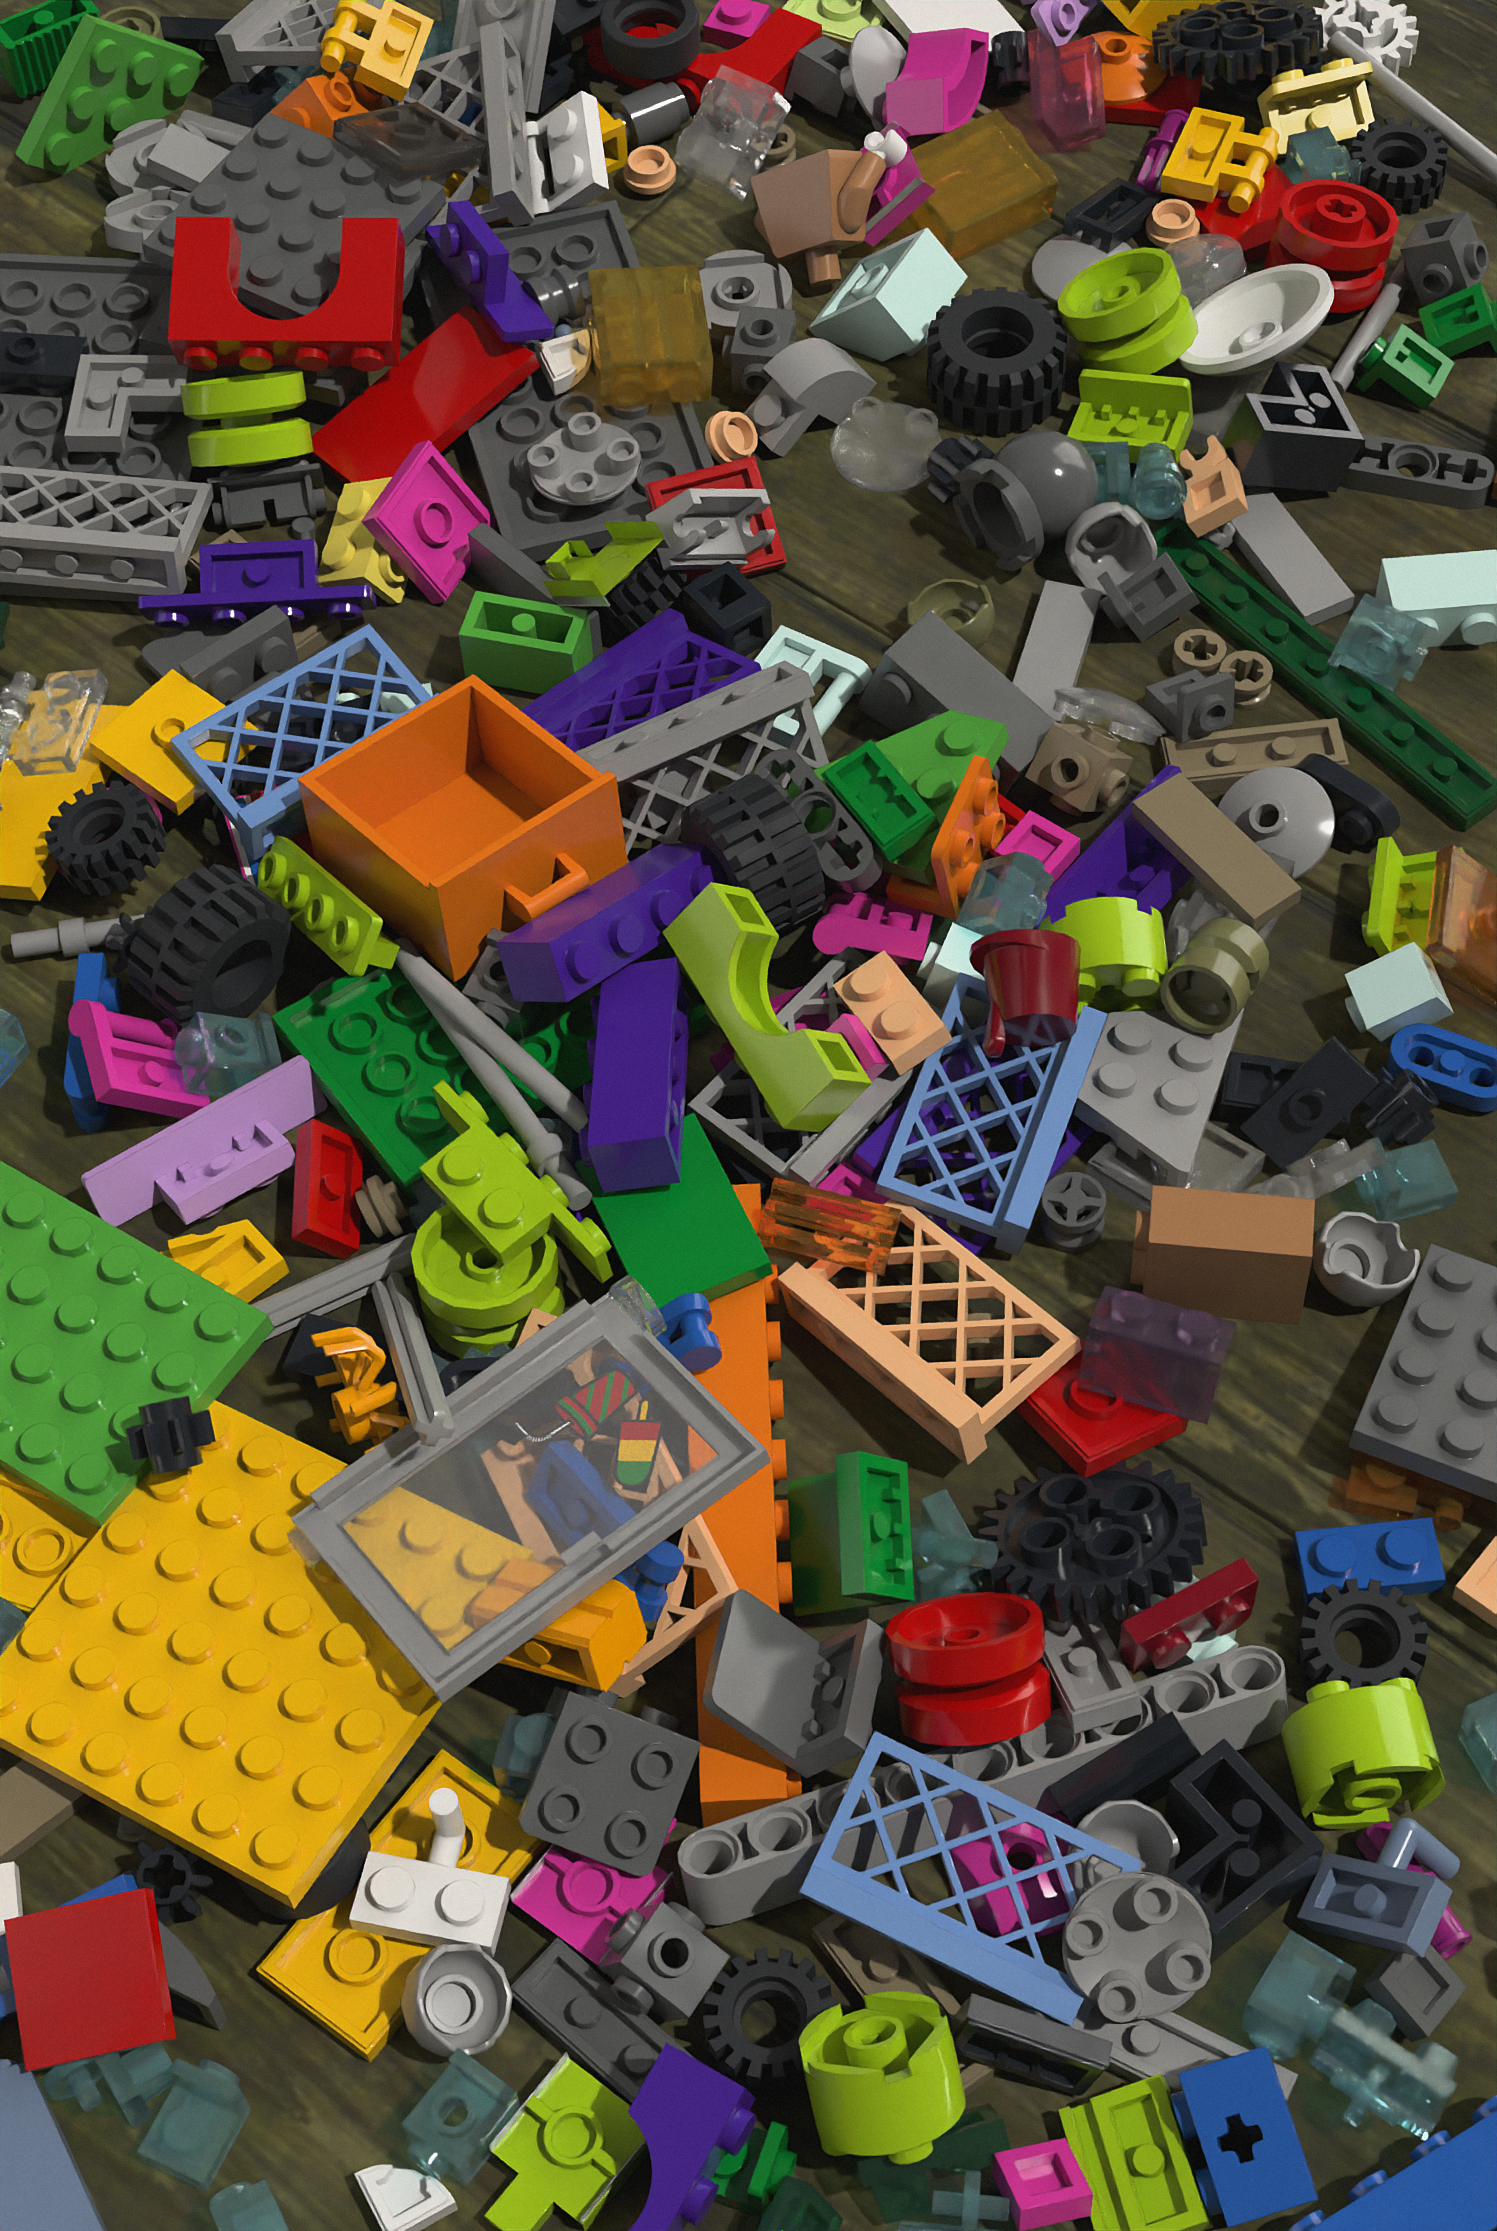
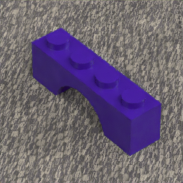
[628,2043,757,2231]

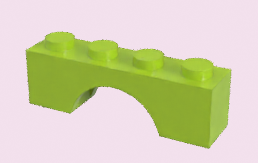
[663,882,872,1133]

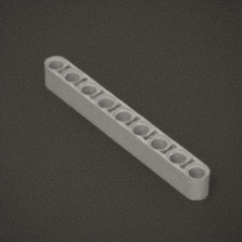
[678,1645,1288,1926]

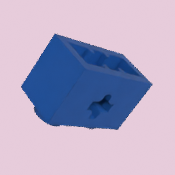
[1171,2046,1319,2228]

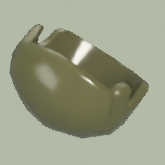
[907,578,995,651]

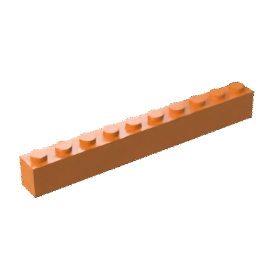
[689,1183,802,1828]

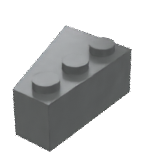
[856,610,1057,797]

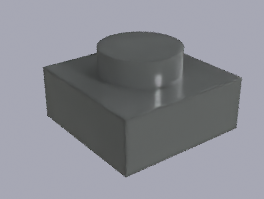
[1363,1944,1467,2042]

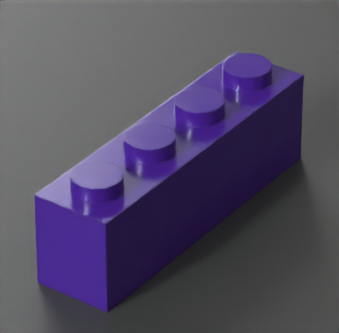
[495,843,726,1002]
[579,957,691,1193]

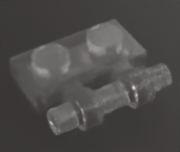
[0,669,109,776]
[1242,1138,1385,1199]

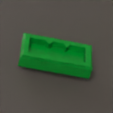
[821,739,940,862]

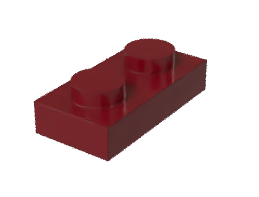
[1118,1557,1259,1675]

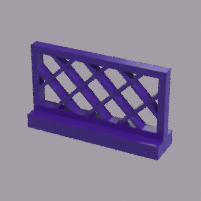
[521,608,762,752]
[851,1018,1097,1257]

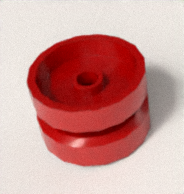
[1263,179,1399,313]
[885,1592,1054,1746]

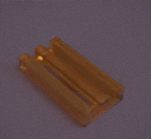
[757,1177,902,1276]

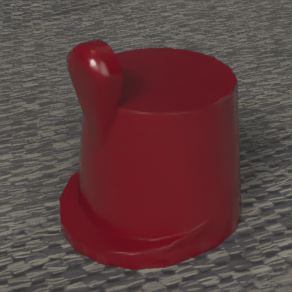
[969,929,1081,1058]

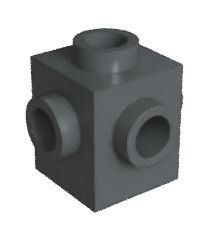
[1400,211,1489,306]
[722,306,797,395]
[598,1901,730,2022]

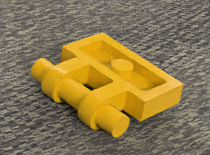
[320,0,434,103]
[1161,107,1280,213]

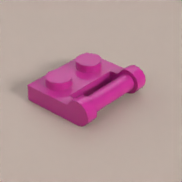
[813,889,934,965]
[68,999,211,1119]

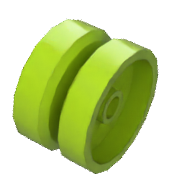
[1058,247,1199,375]
[180,371,313,467]
[411,1204,566,1359]

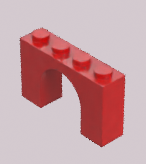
[582,7,822,135]
[168,217,406,372]

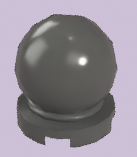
[952,429,1100,572]

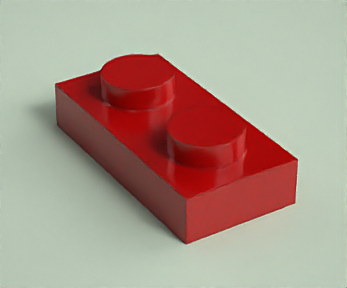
[291,1118,364,1260]

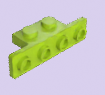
[257,835,400,977]
[419,1080,613,1284]

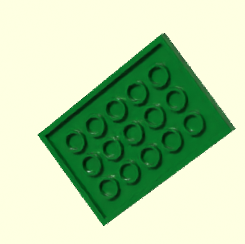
[271,941,715,1200]

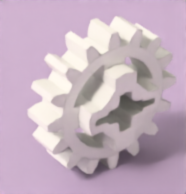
[1313,0,1419,76]

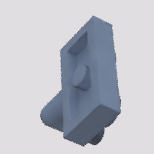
[1297,1817,1460,1958]

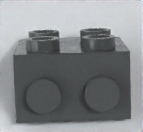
[141,605,299,705]
[702,1589,887,1778]
[518,1684,702,1876]

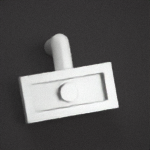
[349,1788,512,1957]

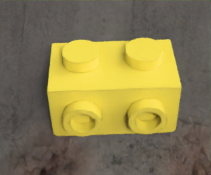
[1257,58,1375,159]
[318,477,409,604]

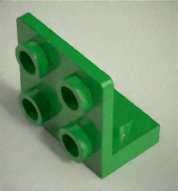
[788,1451,914,1618]

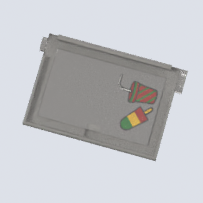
[286,1275,771,1704]

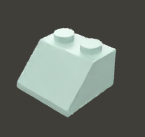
[808,227,968,362]

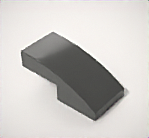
[158,1920,228,2031]

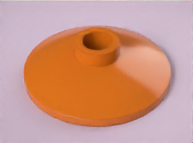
[1063,31,1167,106]

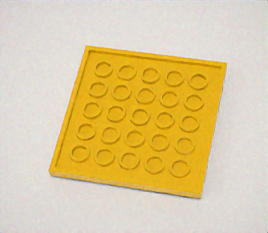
[0,1400,538,1909]

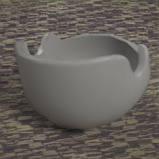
[1065,502,1158,596]
[1312,1211,1420,1307]
[1066,1799,1180,1900]
[400,1944,513,2059]

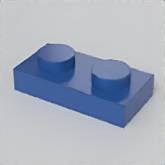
[1293,1517,1446,1606]

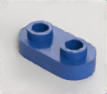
[1388,1023,1497,1112]

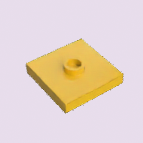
[89,669,259,816]

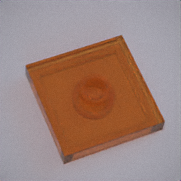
[1425,844,1497,1004]

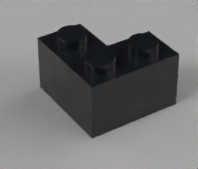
[1220,361,1364,492]
[1164,1738,1325,1964]

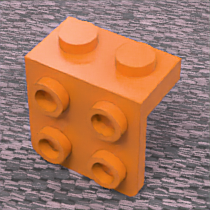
[269,65,415,165]
[885,755,1005,920]

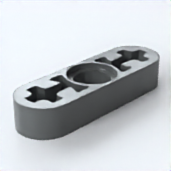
[1339,433,1496,510]
[754,749,883,893]

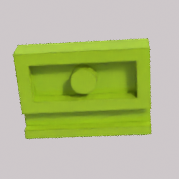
[1058,2074,1214,2231]

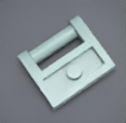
[747,625,873,758]

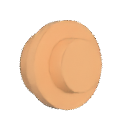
[623,145,676,195]
[1145,199,1200,250]
[705,411,758,464]

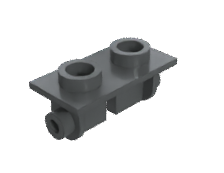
[207,460,327,530]

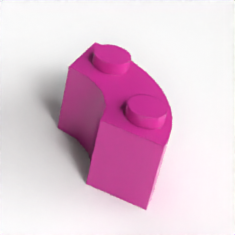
[882,27,989,136]

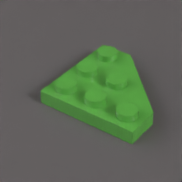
[15,13,206,175]
[786,710,1010,885]

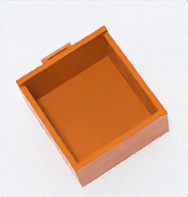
[297,674,628,982]

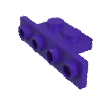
[425,200,554,345]
[138,539,376,629]
[1025,765,1193,930]

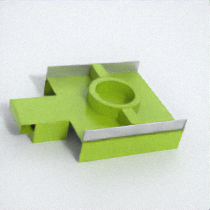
[541,521,671,606]
[484,2052,650,2231]

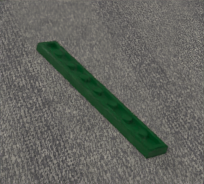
[1152,517,1497,832]

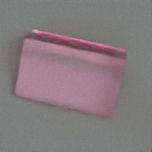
[1027,28,1106,151]

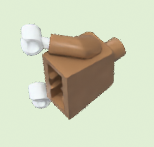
[750,130,907,287]

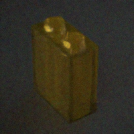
[906,109,1059,263]
[587,265,713,406]

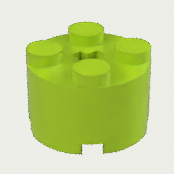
[1038,897,1169,1017]
[1281,1678,1445,1829]
[799,1991,966,2164]

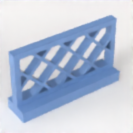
[170,624,439,861]
[874,972,1108,1256]
[798,1731,1142,2026]

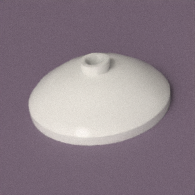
[1178,264,1334,377]

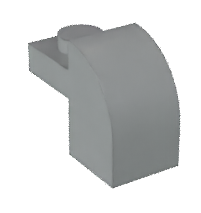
[744,338,877,457]

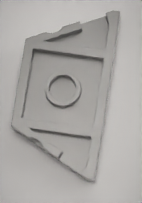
[1074,1008,1244,1188]

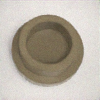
[355,1175,411,1238]

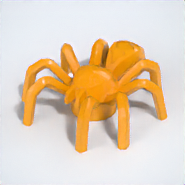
[311,1327,410,1454]

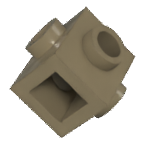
[1025,723,1134,816]

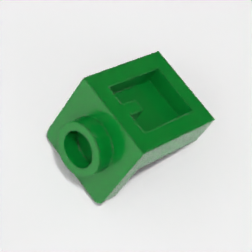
[1418,282,1497,358]
[1355,323,1455,410]
[712,2121,797,2218]

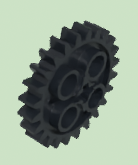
[1152,0,1324,82]
[979,1458,1207,1624]

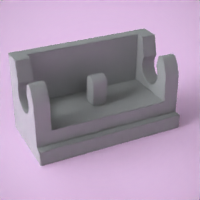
[645,488,775,570]

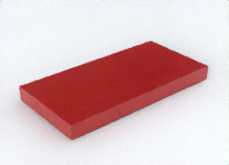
[308,304,540,484]

